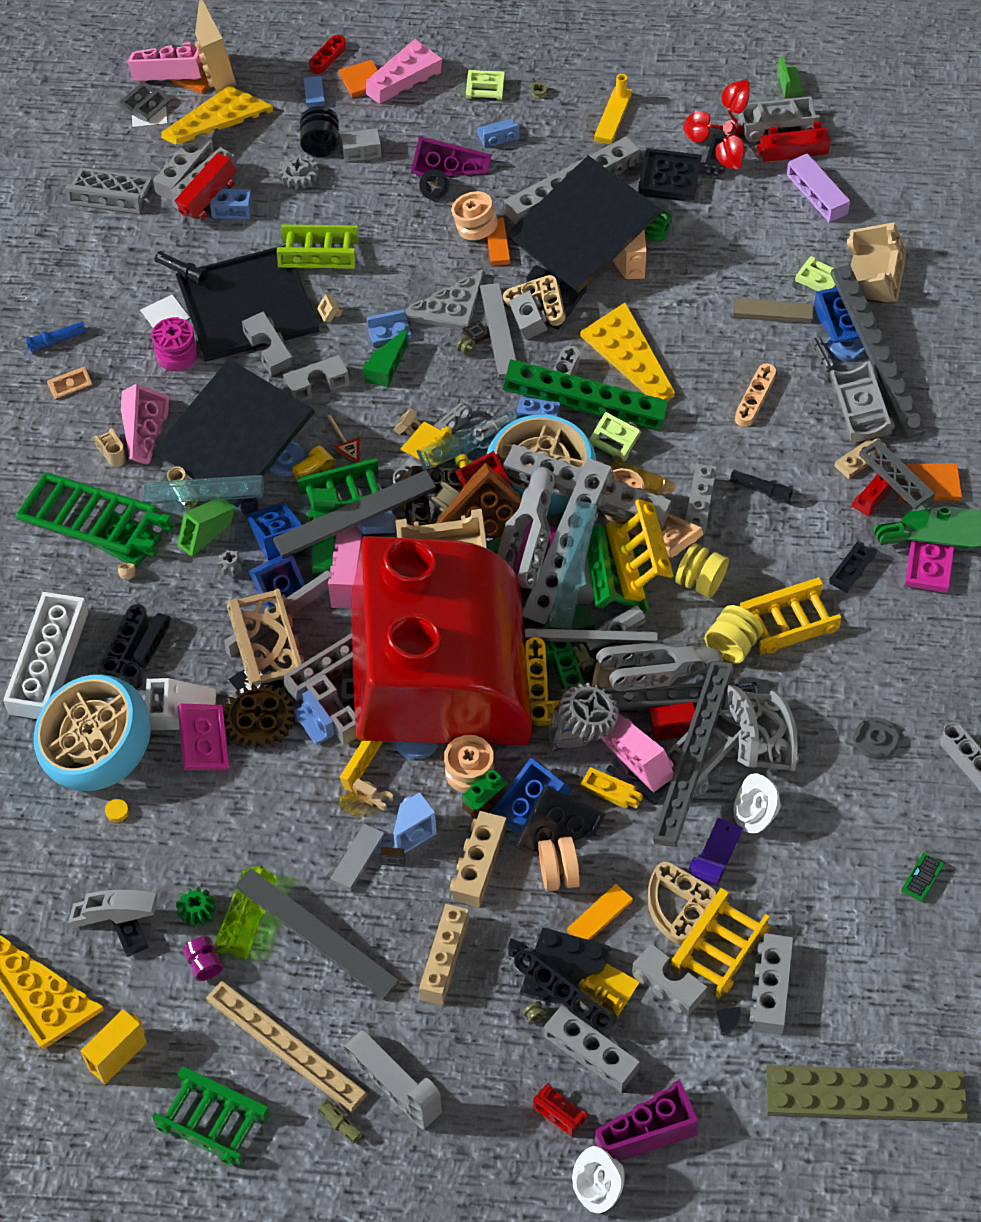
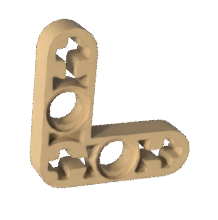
[503,275,566,326]

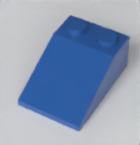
[814,287,859,343]
[245,502,308,561]
[491,758,573,835]

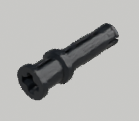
[154,251,209,286]
[730,469,794,504]

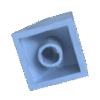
[393,792,437,853]

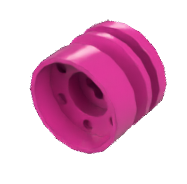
[152,317,197,371]

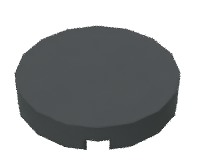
[854,717,899,760]

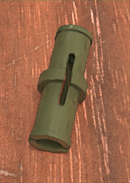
[317,1099,364,1144]

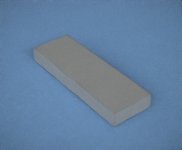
[330,824,384,891]

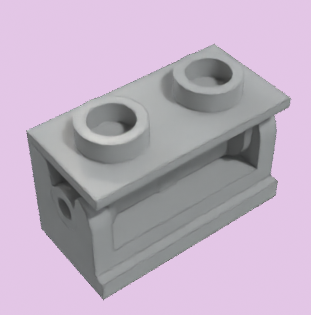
[340,128,382,162]

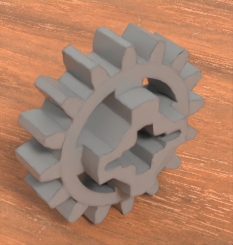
[278,153,319,189]

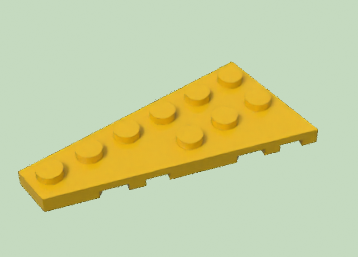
[161,86,273,145]
[580,303,675,401]
[0,935,104,1050]

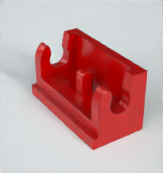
[851,473,892,517]
[649,702,695,741]
[533,1083,588,1138]

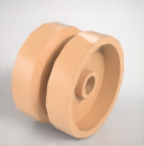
[451,191,498,240]
[444,735,494,793]
[538,836,579,892]

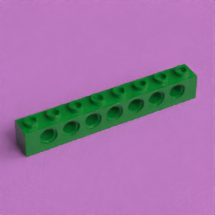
[502,359,668,431]

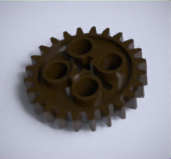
[223,683,295,750]

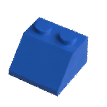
[248,555,305,610]

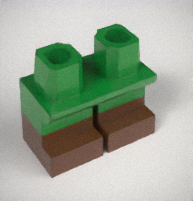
[462,769,508,819]

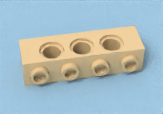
[450,811,506,908]
[419,904,469,1006]

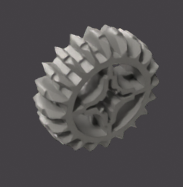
[558,683,619,741]

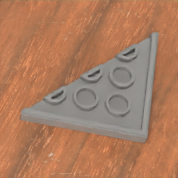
[405,270,484,330]

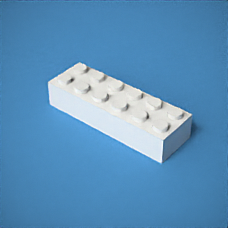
[3,592,88,719]

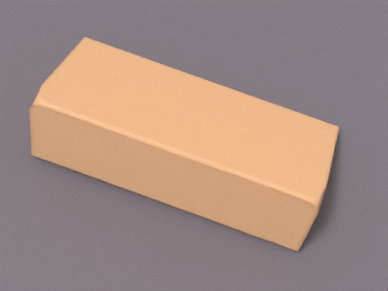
[47,366,93,399]

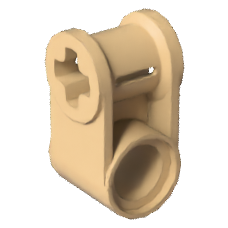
[93,428,127,467]

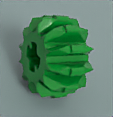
[644,209,672,242]
[176,886,216,927]

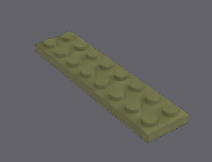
[766,1065,968,1122]

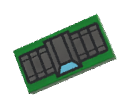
[901,852,944,902]

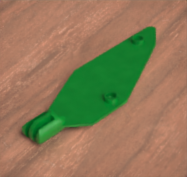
[873,506,981,548]

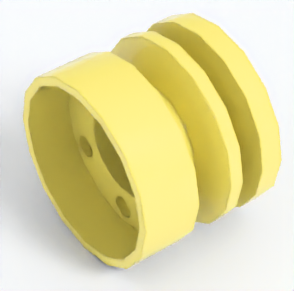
[676,542,729,598]
[704,605,763,664]

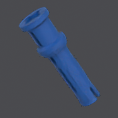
[25,321,87,354]

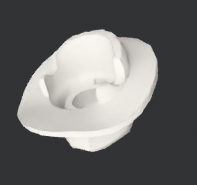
[733,774,781,833]
[572,1146,625,1213]

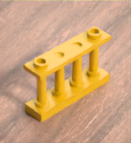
[605,499,674,602]
[740,577,841,655]
[670,888,770,999]

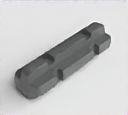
[811,337,835,372]

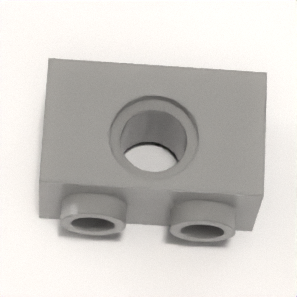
[509,290,548,340]

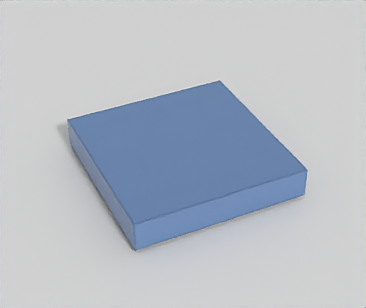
[357,510,398,534]

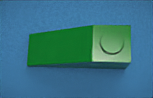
[363,330,409,387]

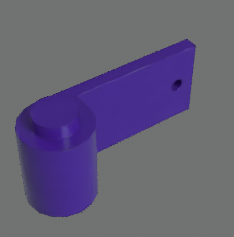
[688,818,743,886]

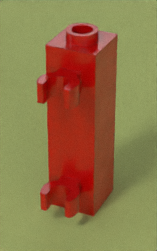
[757,121,831,162]
[174,153,237,221]

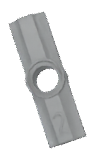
[582,605,647,652]

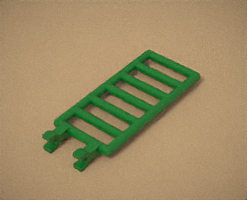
[15,472,174,557]

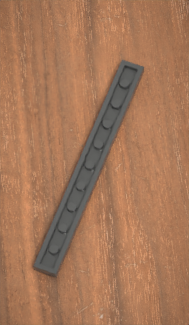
[830,265,927,440]
[653,661,734,847]

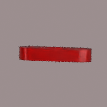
[309,35,346,74]

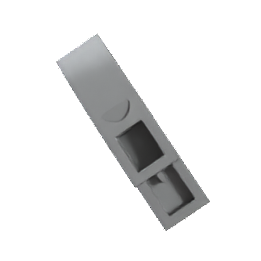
[68,890,159,928]

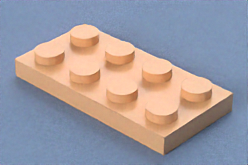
[628,514,704,558]

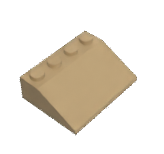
[195,0,237,93]

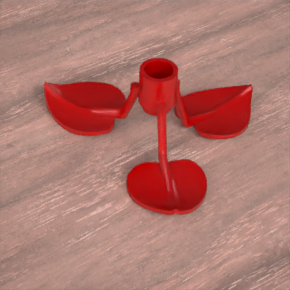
[683,80,750,169]

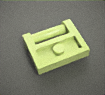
[466,70,505,100]
[795,256,836,291]
[589,412,642,463]

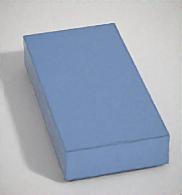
[303,76,325,108]

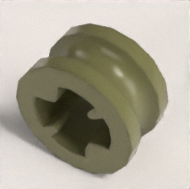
[531,81,547,99]
[456,335,475,356]
[523,1001,547,1024]

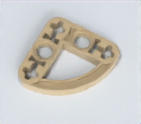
[648,862,716,945]

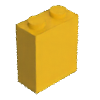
[80,1009,147,1084]

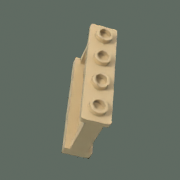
[227,589,305,688]

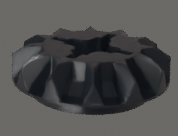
[419,170,450,200]

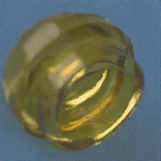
[338,791,360,816]

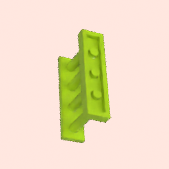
[277,224,359,269]

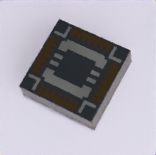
[462,320,490,344]
[380,847,405,867]

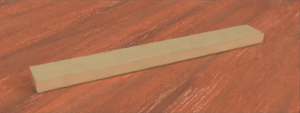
[206,981,368,1114]

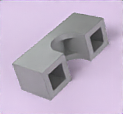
[242,312,294,377]
[283,355,349,402]
[306,674,356,745]
[632,944,707,1017]

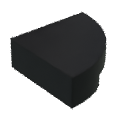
[508,938,531,962]
[716,1007,741,1036]

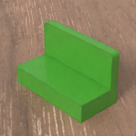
[777,57,803,98]

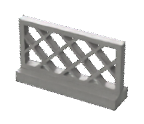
[65,168,152,214]

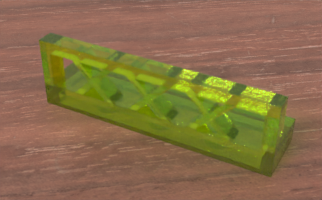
[214,866,277,960]

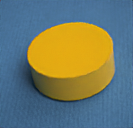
[105,799,129,823]

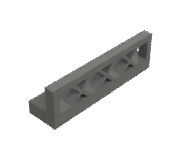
[859,439,935,510]

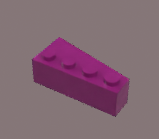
[595,1079,698,1161]

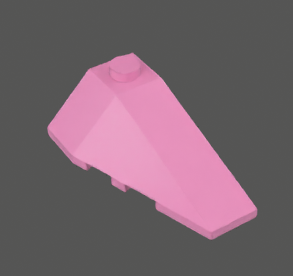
[121,384,169,465]

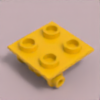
[400,422,458,467]
[580,963,640,1018]

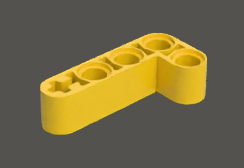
[525,637,560,726]

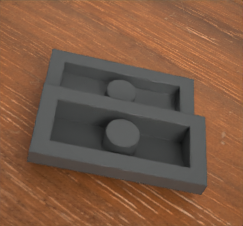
[119,81,172,122]

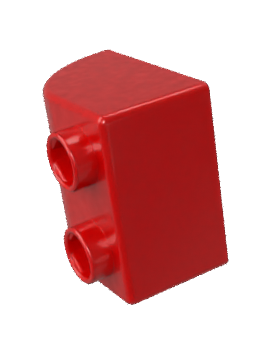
[351,536,532,745]

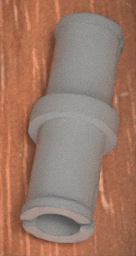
[474,415,512,441]

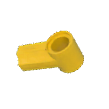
[291,446,335,479]

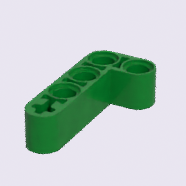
[312,488,336,575]
[533,641,585,689]

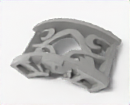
[724,685,799,771]

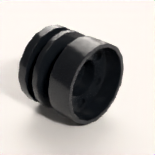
[300,106,339,157]

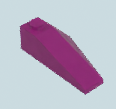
[410,136,492,176]

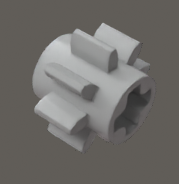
[217,550,244,577]

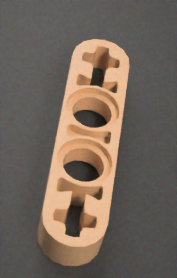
[735,363,776,427]

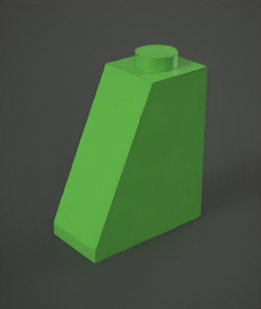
[177,497,235,556]

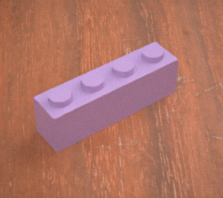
[787,154,850,223]

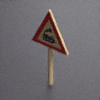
[328,415,360,463]

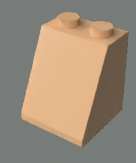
[612,230,646,279]

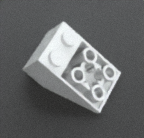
[145,678,216,731]

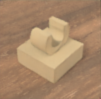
[317,294,343,322]
[394,408,421,436]

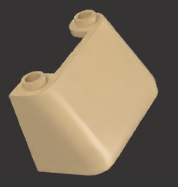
[847,222,906,303]
[396,509,487,548]

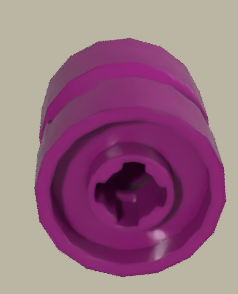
[183,936,224,981]

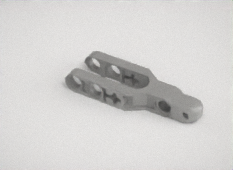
[393,402,489,484]
[497,467,555,588]
[596,642,724,691]

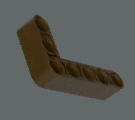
[402,466,462,526]

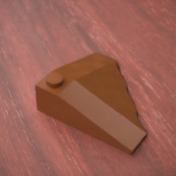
[435,463,549,539]

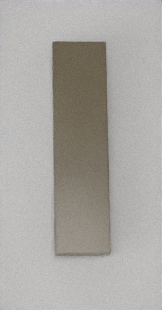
[733,298,813,323]

